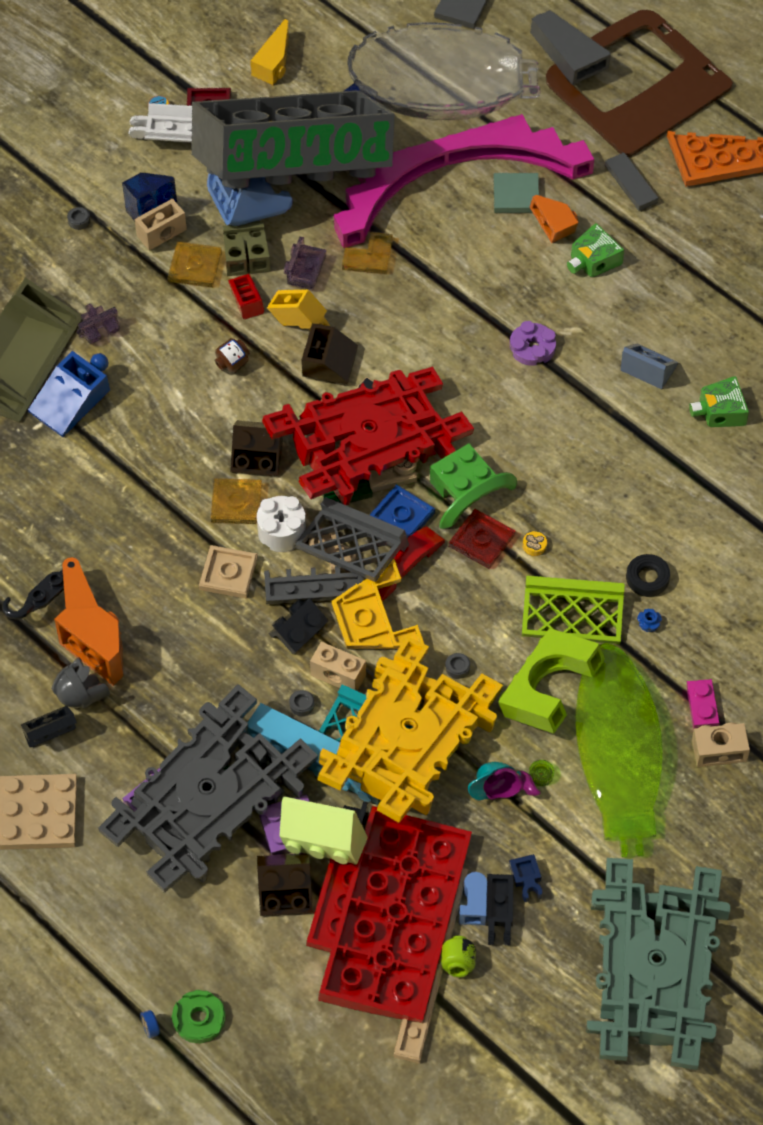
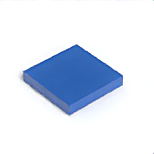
[370,485,435,538]

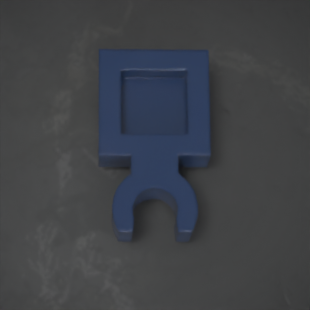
[509,854,542,902]

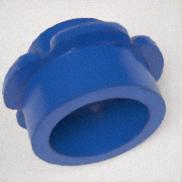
[637,609,662,632]

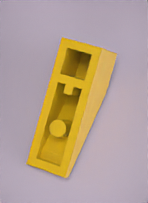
[250,19,289,85]

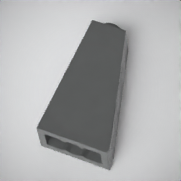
[530,10,611,85]

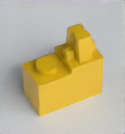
[267,289,330,329]

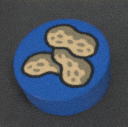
[140,1010,160,1039]

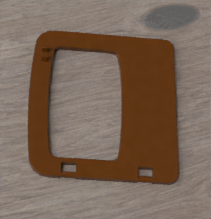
[545,10,733,157]

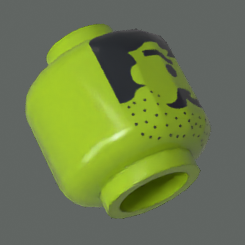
[441,936,476,977]

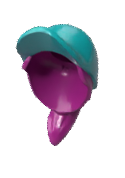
[468,762,541,800]

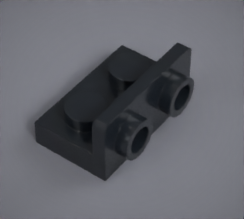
[20,706,77,747]

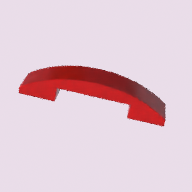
[378,526,445,602]

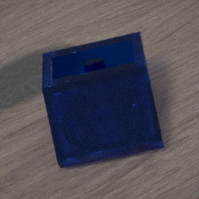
[122,172,177,222]

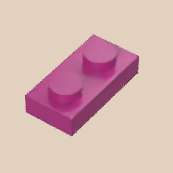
[686,679,719,730]

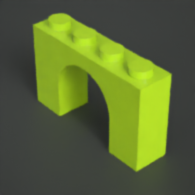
[498,628,605,734]

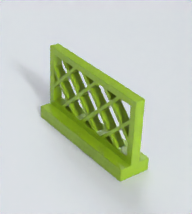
[522,576,625,644]

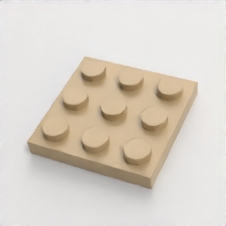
[0,774,77,850]

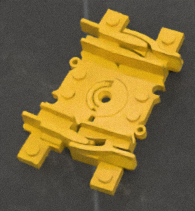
[317,636,503,823]

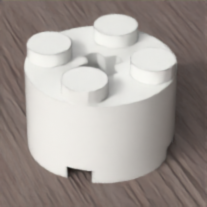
[257,496,306,552]

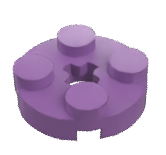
[509,321,556,366]

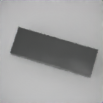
[605,153,658,211]

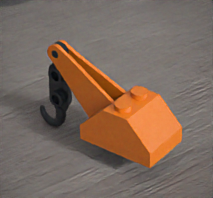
[2,557,123,686]

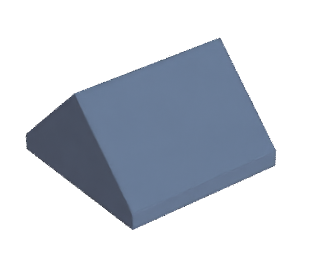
[620,343,679,389]

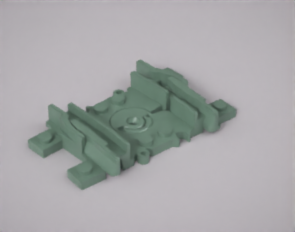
[586,858,730,1070]

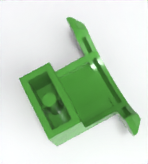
[430,443,517,529]

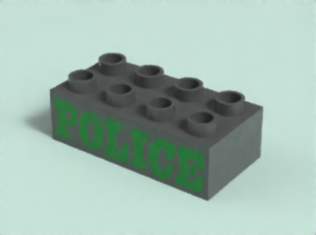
[191,90,395,188]

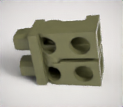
[223,220,271,276]

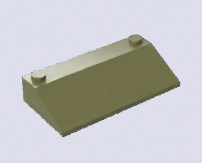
[0,278,83,422]

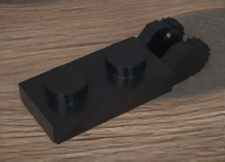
[486,874,513,945]

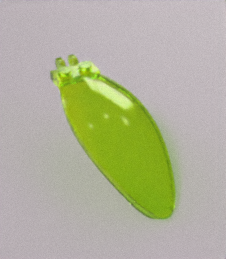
[575,643,663,858]

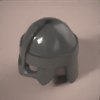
[51,657,110,709]

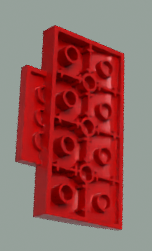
[306,806,472,1023]

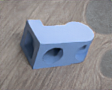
[459,872,487,926]

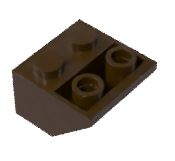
[301,323,358,385]
[230,420,283,476]
[257,853,313,916]

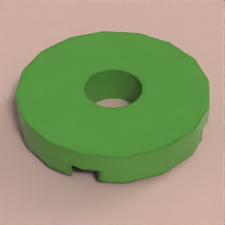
[172,990,226,1043]

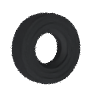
[626,554,670,597]

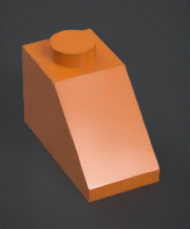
[530,195,579,243]

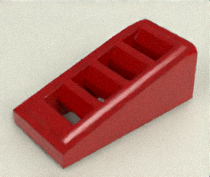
[228,274,264,319]

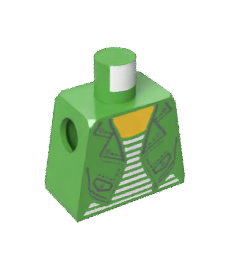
[567,223,624,277]
[689,376,749,427]

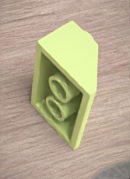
[280,797,368,864]

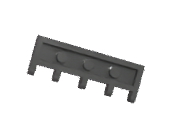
[264,566,363,605]

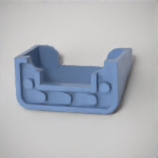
[207,174,292,226]

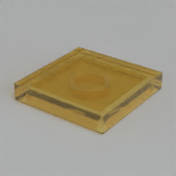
[168,241,222,288]
[211,478,262,524]

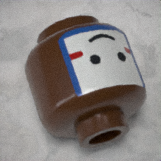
[214,338,250,373]

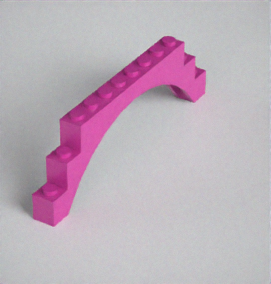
[334,114,594,248]

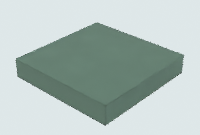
[493,173,539,213]

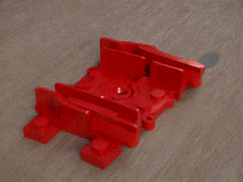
[262,367,474,506]

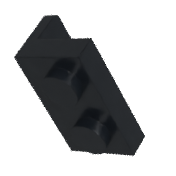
[269,599,329,654]

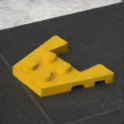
[331,559,424,649]

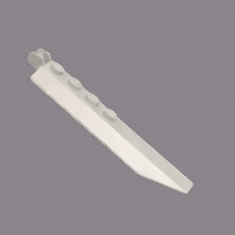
[129,103,192,142]

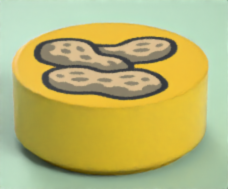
[522,531,547,556]

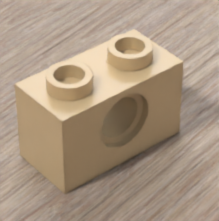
[135,198,187,251]
[310,642,366,691]
[692,722,750,767]

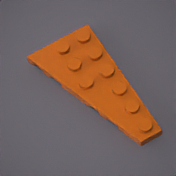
[667,131,763,187]

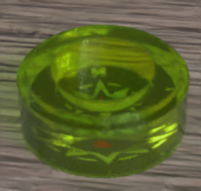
[529,760,554,786]

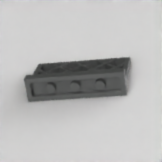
[295,497,409,582]

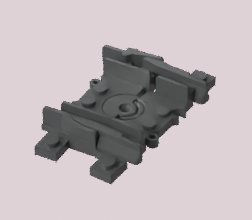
[98,684,318,893]

